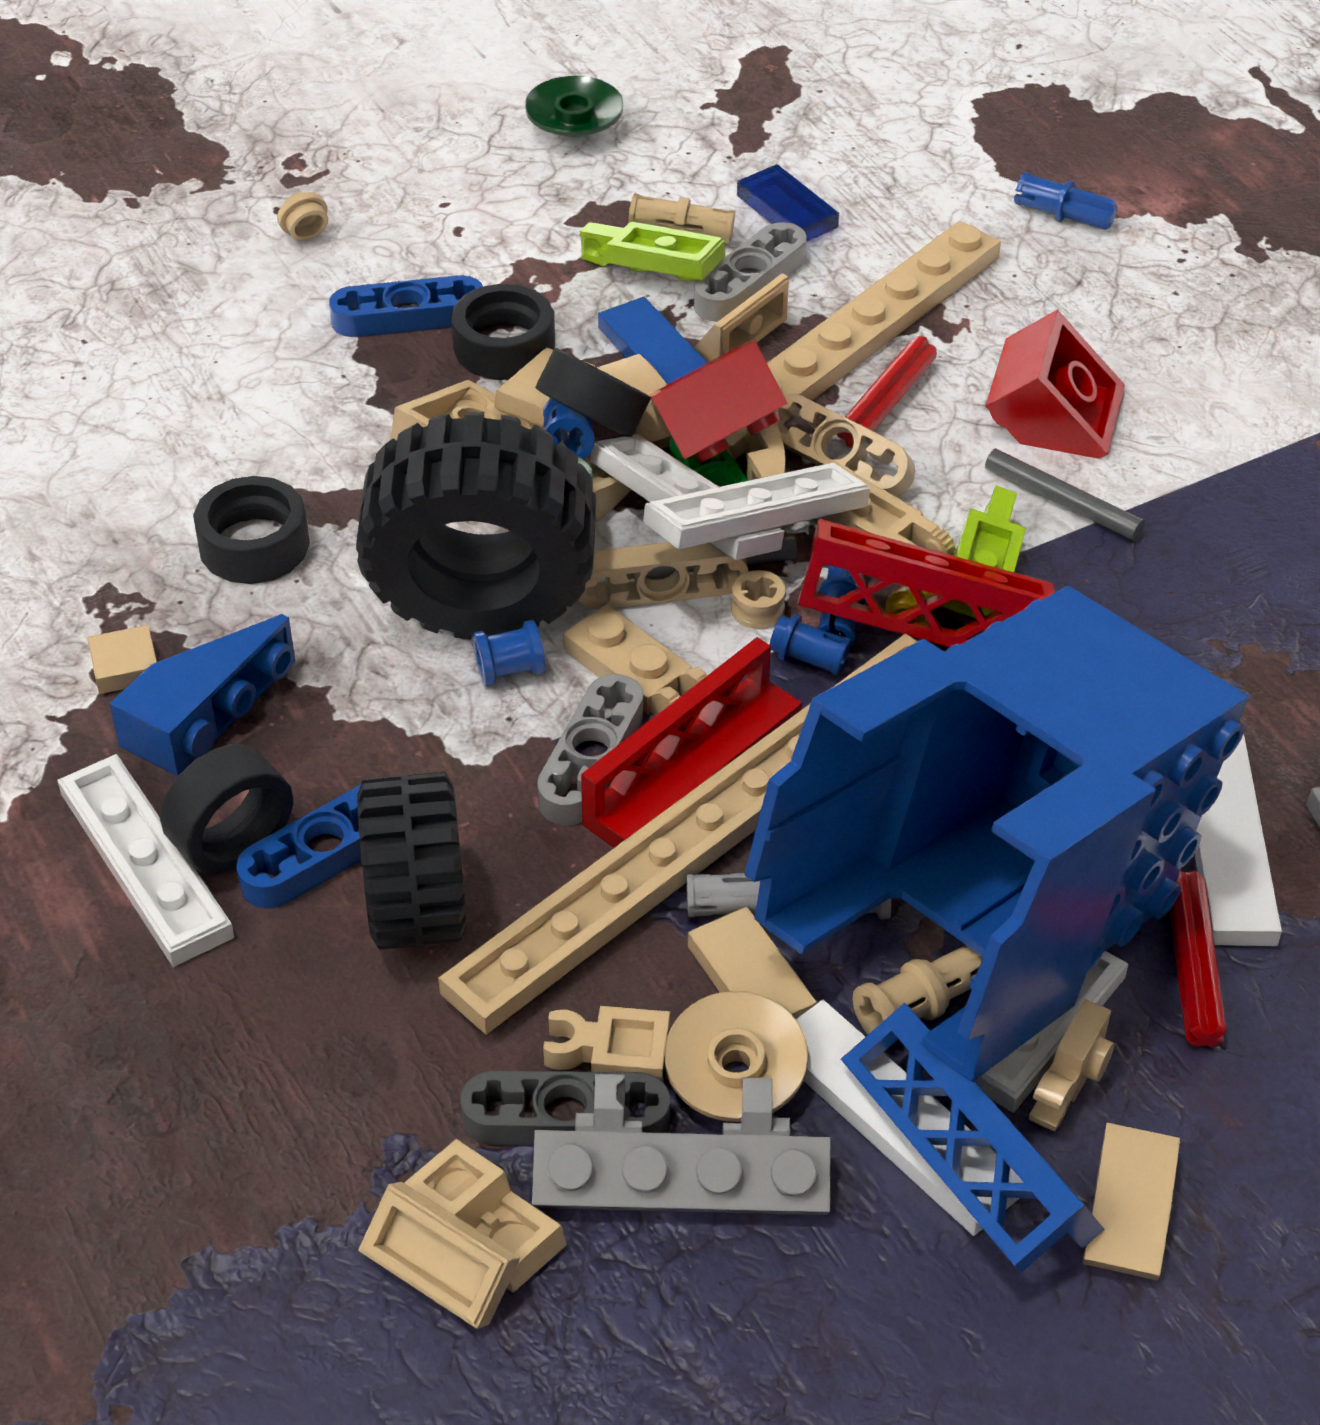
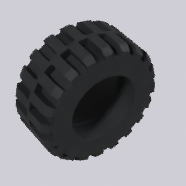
[356,412,596,639]

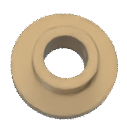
[277,192,328,241]

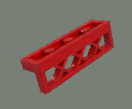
[798,519,1055,647]
[581,637,802,848]

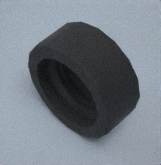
[451,284,555,380]
[535,348,651,437]
[193,476,310,584]
[159,744,294,874]

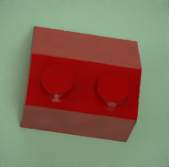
[985,309,1125,459]
[649,341,788,463]

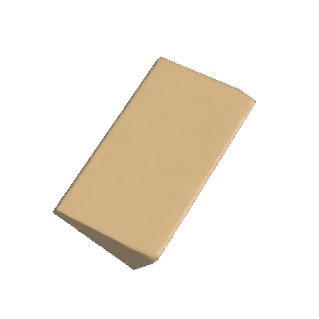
[694,273,789,363]

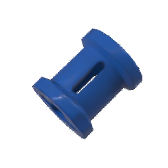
[543,398,595,460]
[472,620,546,687]

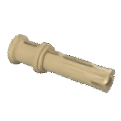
[852,945,983,1034]

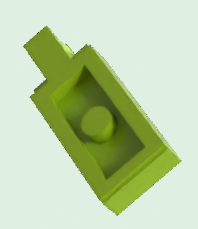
[579,222,725,281]
[941,485,1026,618]

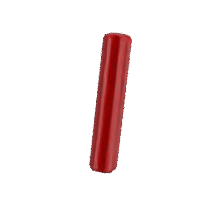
[837,336,937,448]
[1169,871,1227,1048]

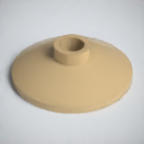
[665,991,808,1122]

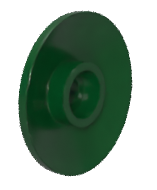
[525,76,623,137]

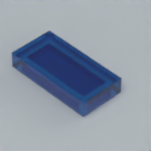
[737,164,839,242]

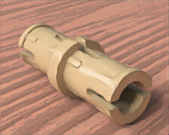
[628,193,736,244]

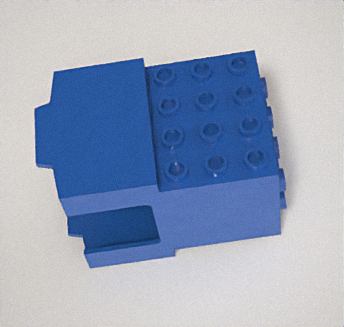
[744,585,1249,1082]

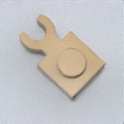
[1029,999,1115,1132]
[543,1006,670,1082]

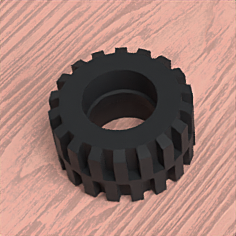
[357,772,467,950]

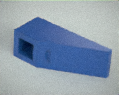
[109,614,295,776]

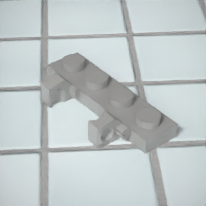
[532,1074,830,1215]

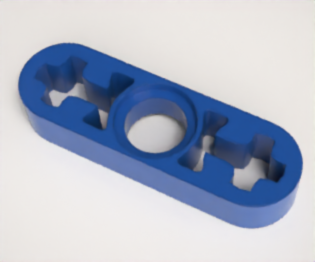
[329,275,483,337]
[236,785,361,908]

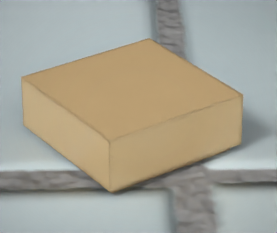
[87,625,157,694]

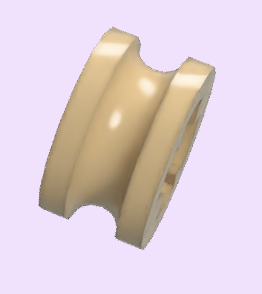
[731,570,786,629]

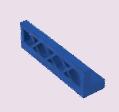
[840,1003,1104,1273]

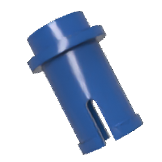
[769,614,852,676]

